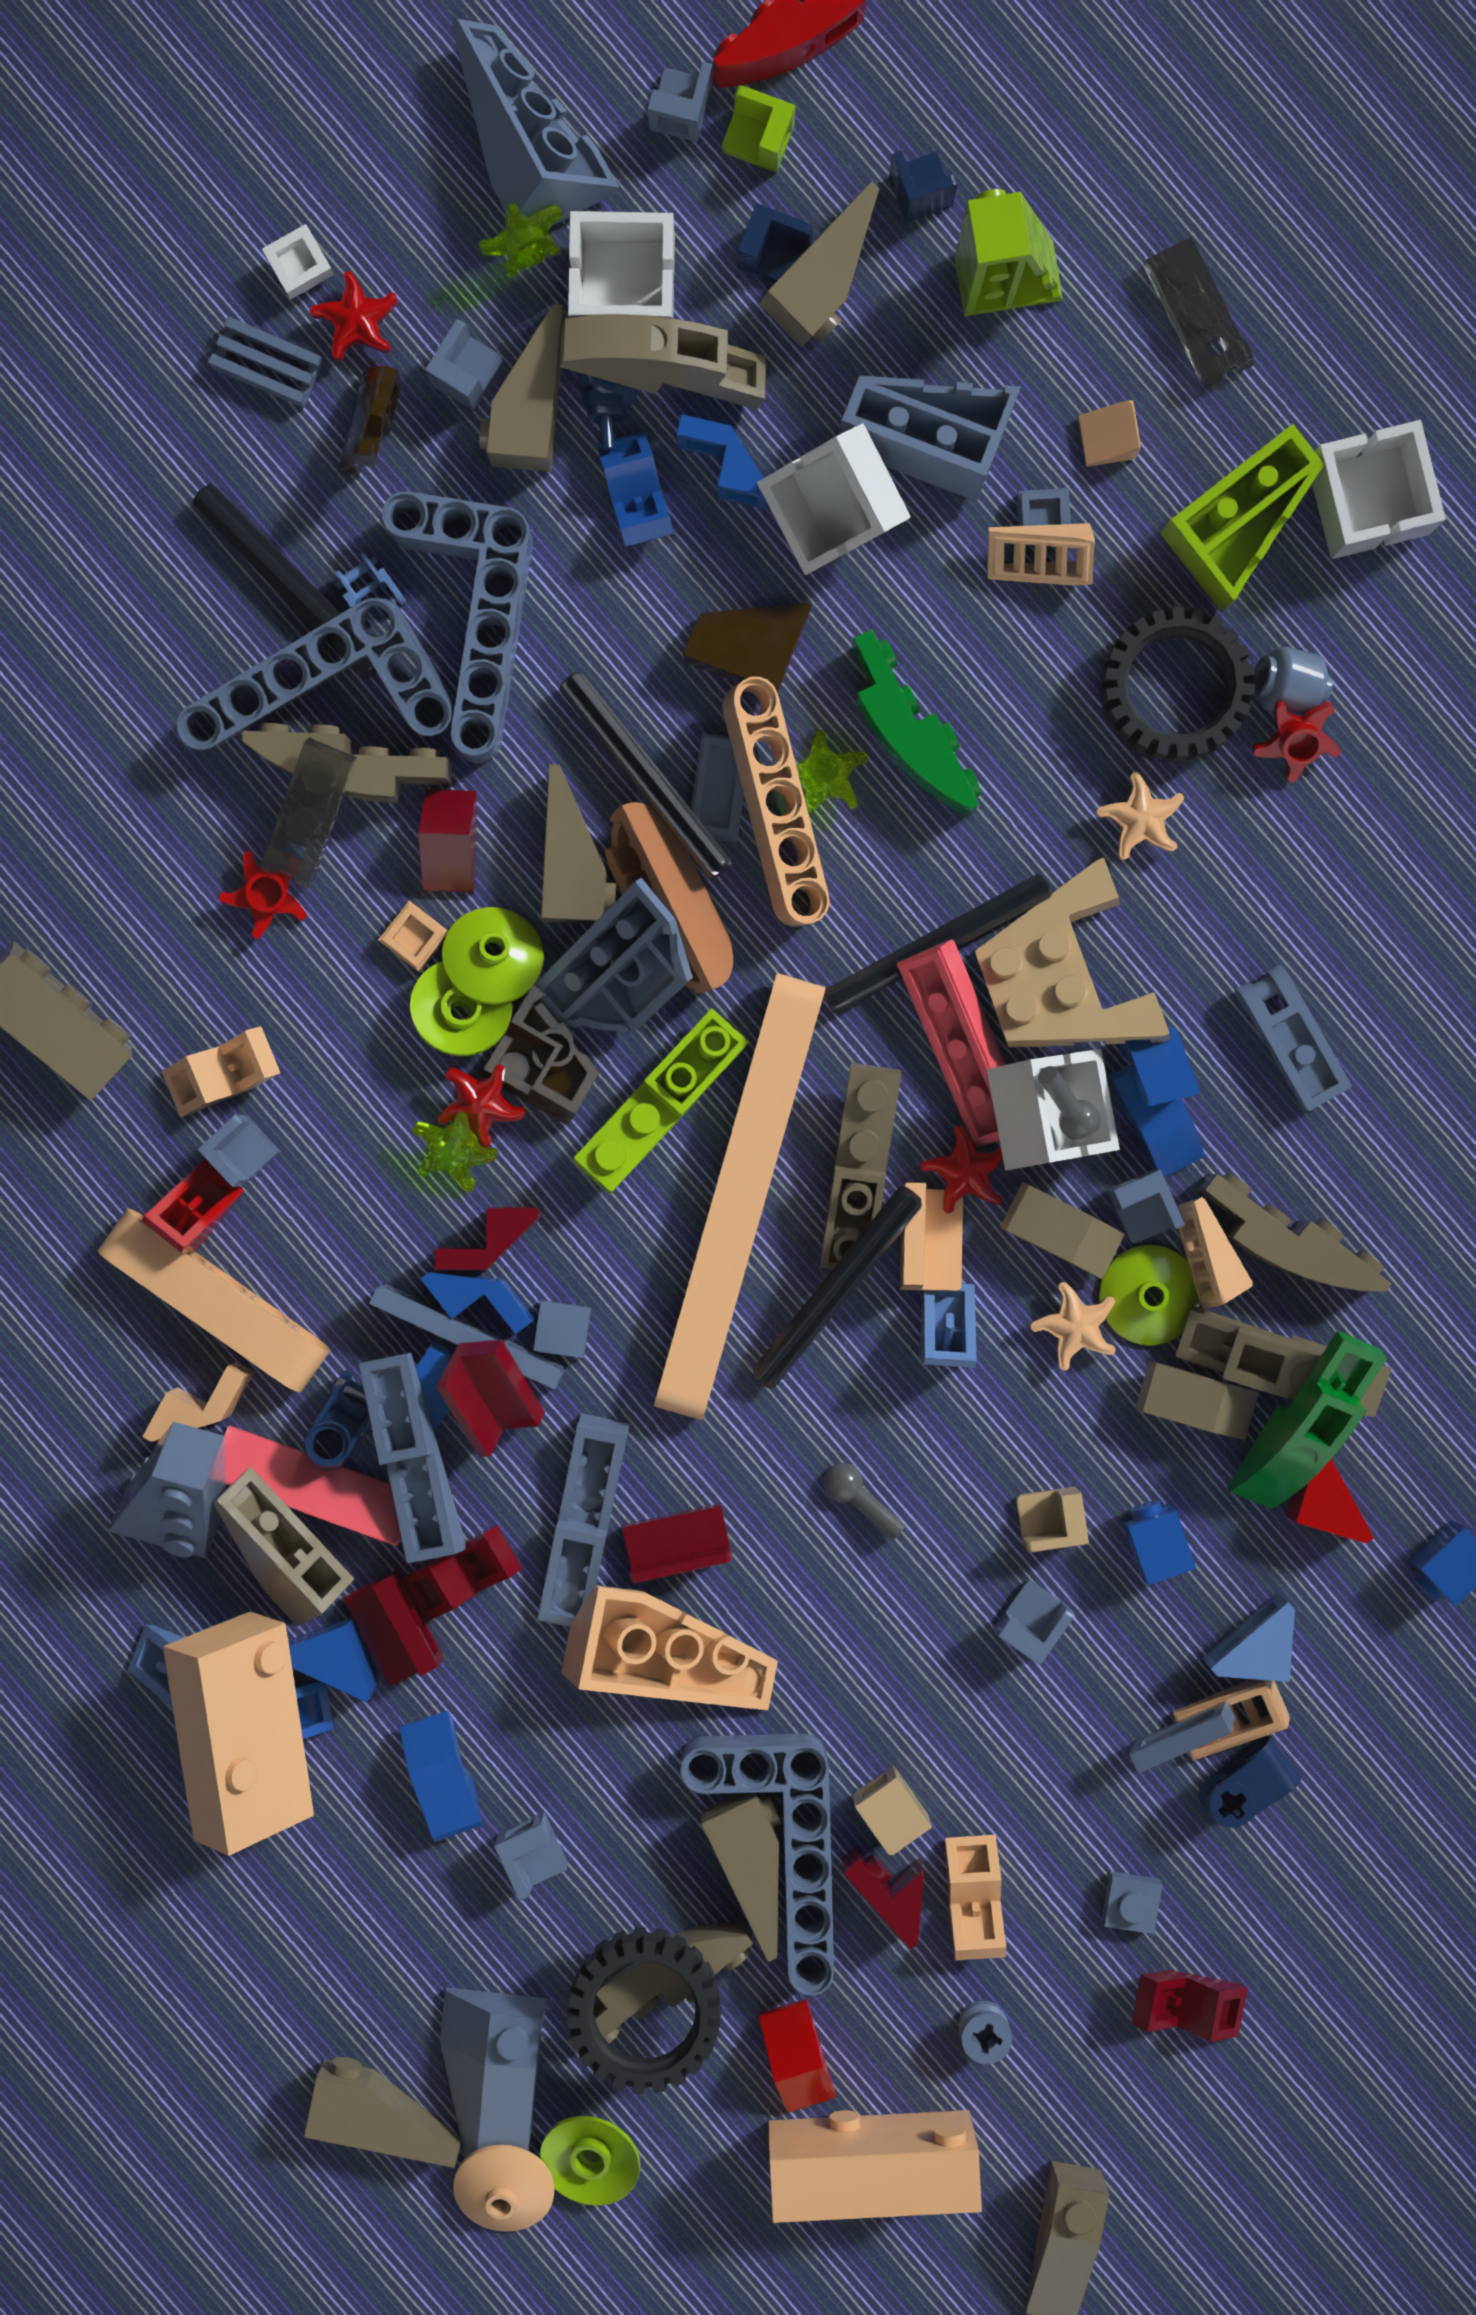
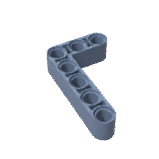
[382,491,533,763]
[177,598,455,750]
[680,1733,834,1996]

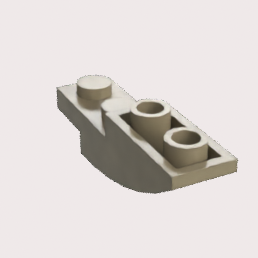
[560,314,766,410]
[242,723,453,804]
[820,1063,902,1275]
[1196,1172,1392,1292]
[1175,1306,1391,1417]
[568,1921,753,2054]

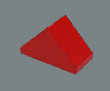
[142,1159,245,1253]
[1285,1459,1374,1544]
[759,1998,836,2112]

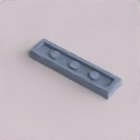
[369,1284,566,1390]

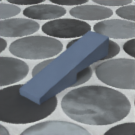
[359,1353,467,1564]
[537,1413,630,1627]

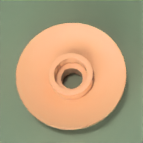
[453,2144,555,2232]

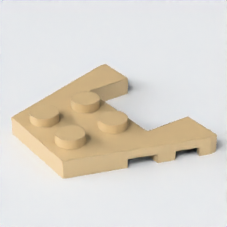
[975,858,1171,1048]

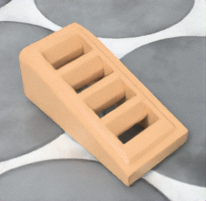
[987,523,1095,585]
[1177,1197,1253,1309]
[1173,1679,1290,1761]

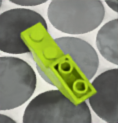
[572,1008,749,1195]

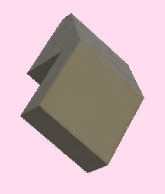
[1000,1182,1125,1279]
[1135,1361,1259,1440]

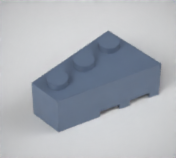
[838,375,1021,502]
[108,1422,226,1558]

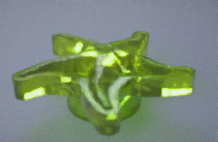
[478,203,563,277]
[796,730,868,814]
[412,1112,499,1193]

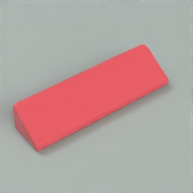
[896,939,1006,1148]
[224,1425,402,1546]

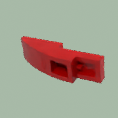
[713,0,866,89]

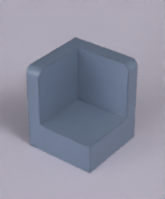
[648,62,713,142]
[425,319,504,412]
[197,1115,281,1187]
[1107,1169,1185,1244]
[993,1580,1075,1666]
[494,1812,568,1901]

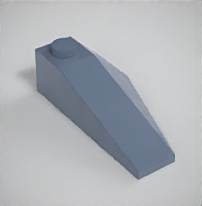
[452,19,619,227]

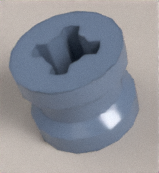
[958,2001,1012,2064]

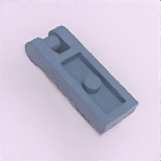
[1235,964,1352,1112]

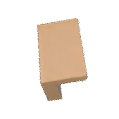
[900,1183,963,1292]

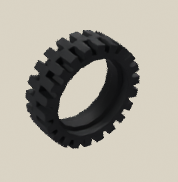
[1099,607,1255,764]
[567,1927,721,2094]

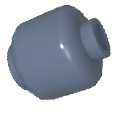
[1252,647,1332,717]

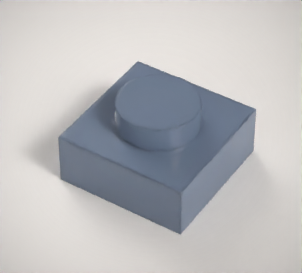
[1102,1871,1163,1934]

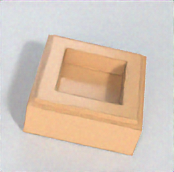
[378,901,448,972]

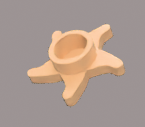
[1095,772,1184,861]
[1030,1282,1116,1371]

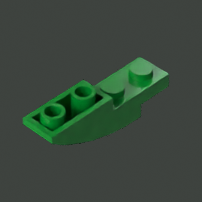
[852,629,982,816]
[1227,1331,1387,1509]

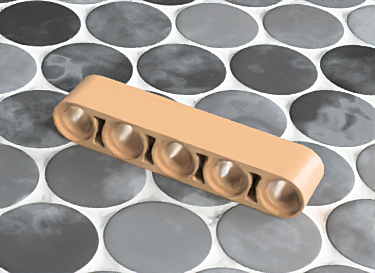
[722,677,829,927]
[98,1208,330,1393]

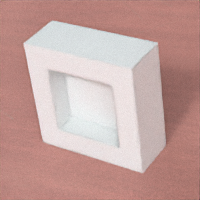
[262,224,334,300]

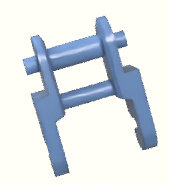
[335,552,407,630]

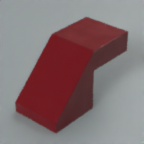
[435,1207,541,1270]
[402,1525,522,1621]
[1131,1970,1248,2042]

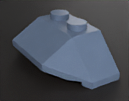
[534,878,693,1032]

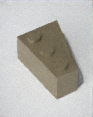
[0,941,132,1101]

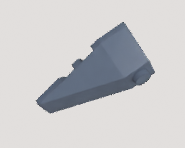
[440,1987,546,2158]

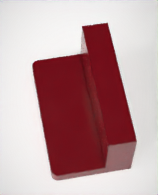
[437,1339,545,1457]
[622,1503,732,1583]
[344,1568,444,1685]

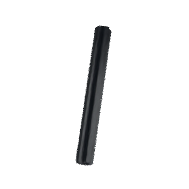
[192,484,377,679]
[559,672,731,878]
[824,874,1052,1014]
[753,1186,922,1389]

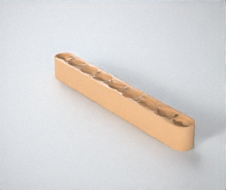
[654,973,826,1420]

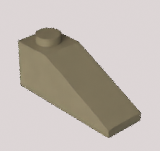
[759,182,879,348]
[479,304,565,472]
[541,764,617,925]
[213,1467,354,1626]
[701,1792,783,1962]
[304,2057,461,2168]
[1025,2161,1109,2315]

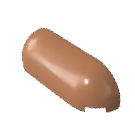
[605,802,733,993]

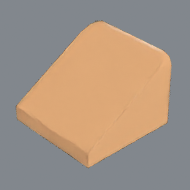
[1078,400,1141,467]

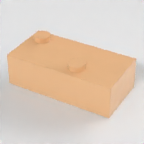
[163,1612,314,1856]
[769,2110,982,2223]

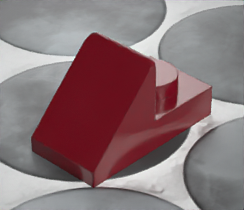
[841,1846,924,1950]

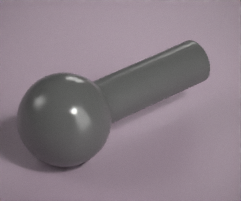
[1038,1066,1100,1141]
[823,1463,907,1541]

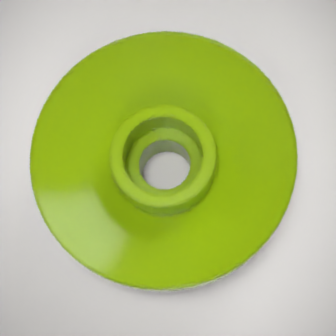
[442,907,544,1005]
[410,961,512,1056]
[1099,1245,1200,1345]
[540,2116,640,2206]

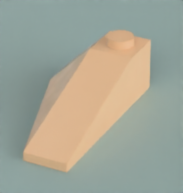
[561,1585,778,1710]

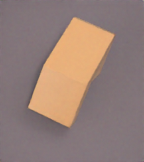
[161,1026,280,1118]
[142,1362,254,1442]
[945,1835,1006,1961]

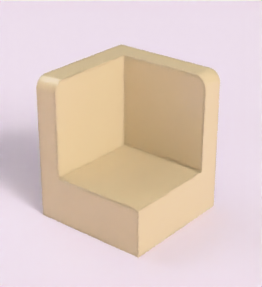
[1016,1486,1089,1552]
[853,1765,932,1855]

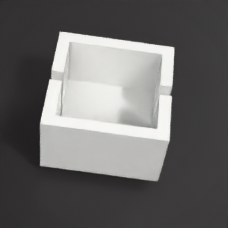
[568,211,675,318]
[1312,420,1446,559]
[757,423,911,575]
[987,1049,1120,1171]

